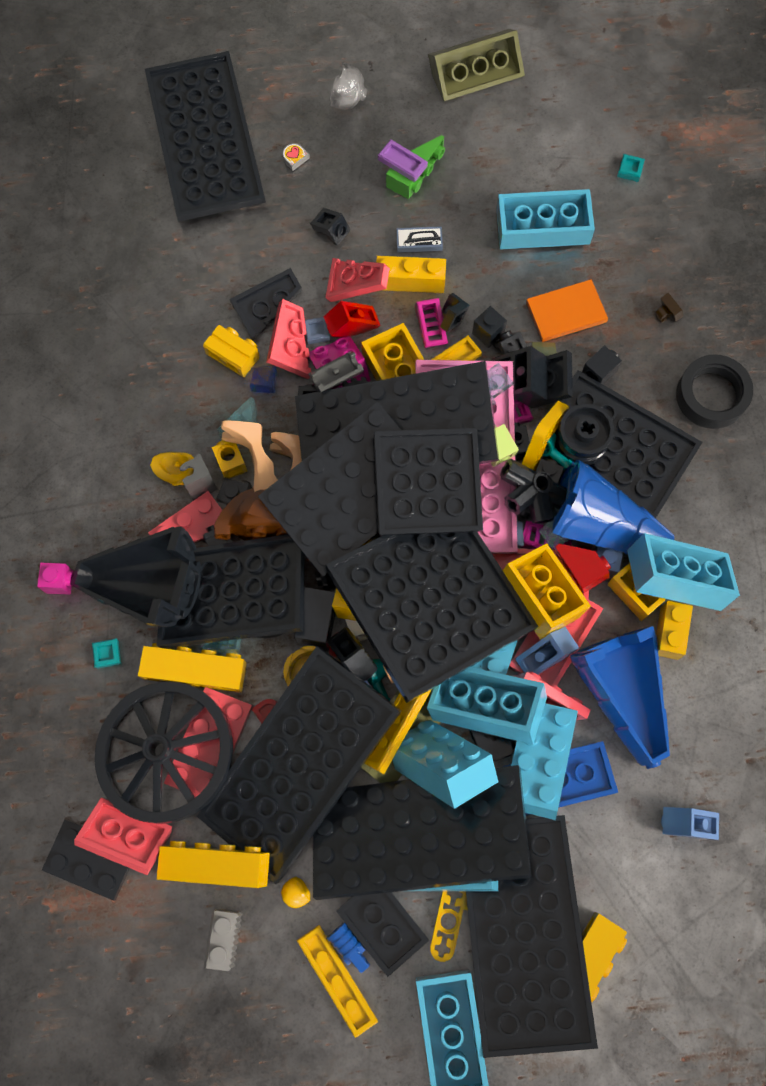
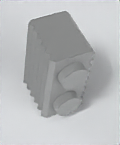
[204,909,243,971]

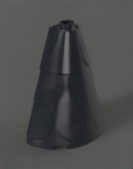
[70,527,201,627]

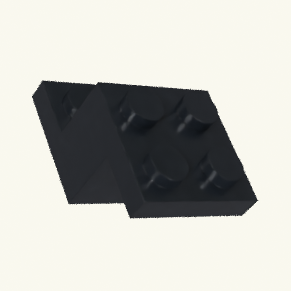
[491,346,573,408]

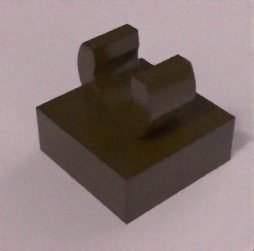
[655,293,683,323]

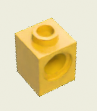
[212,440,248,479]

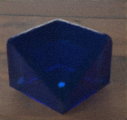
[249,365,277,393]

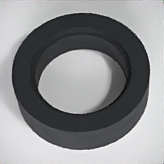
[676,355,753,429]

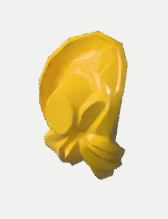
[150,452,194,486]

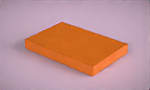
[526,279,608,342]

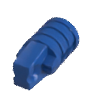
[326,922,370,973]

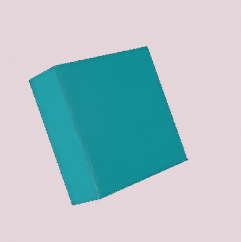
[617,154,645,182]
[92,638,122,669]

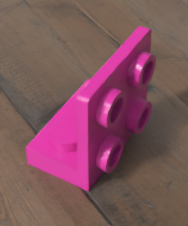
[309,336,370,389]

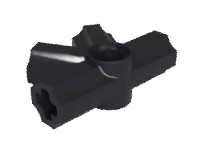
[500,459,567,524]

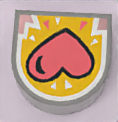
[283,143,310,171]

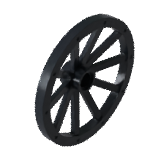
[95,681,233,824]

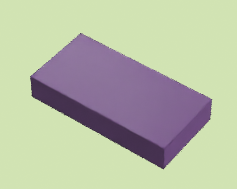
[378,139,428,182]

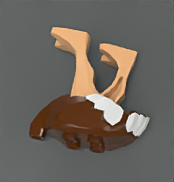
[214,421,302,541]

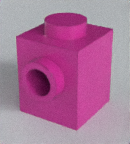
[37,563,74,595]

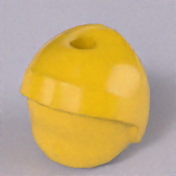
[281,876,310,909]

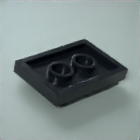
[42,820,130,901]
[336,892,429,977]

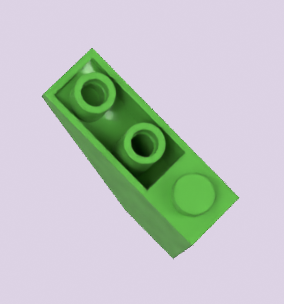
[386,135,445,199]

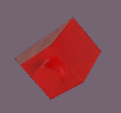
[323,301,381,338]
[555,544,611,593]

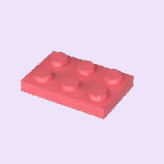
[74,797,172,875]

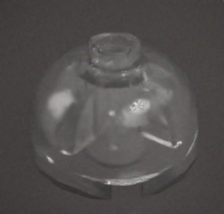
[329,62,367,110]

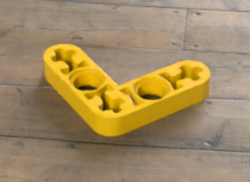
[522,401,570,471]
[430,891,468,962]

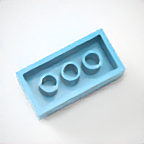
[496,189,595,249]
[627,533,740,611]
[427,667,547,745]
[511,703,578,820]
[392,720,498,809]
[416,969,489,1086]

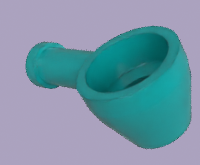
[530,433,572,470]
[367,659,391,701]

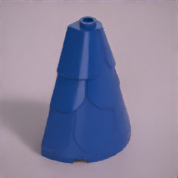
[552,460,675,554]
[570,626,670,769]

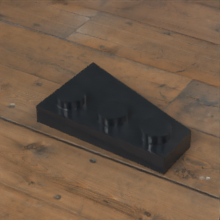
[230,268,302,341]

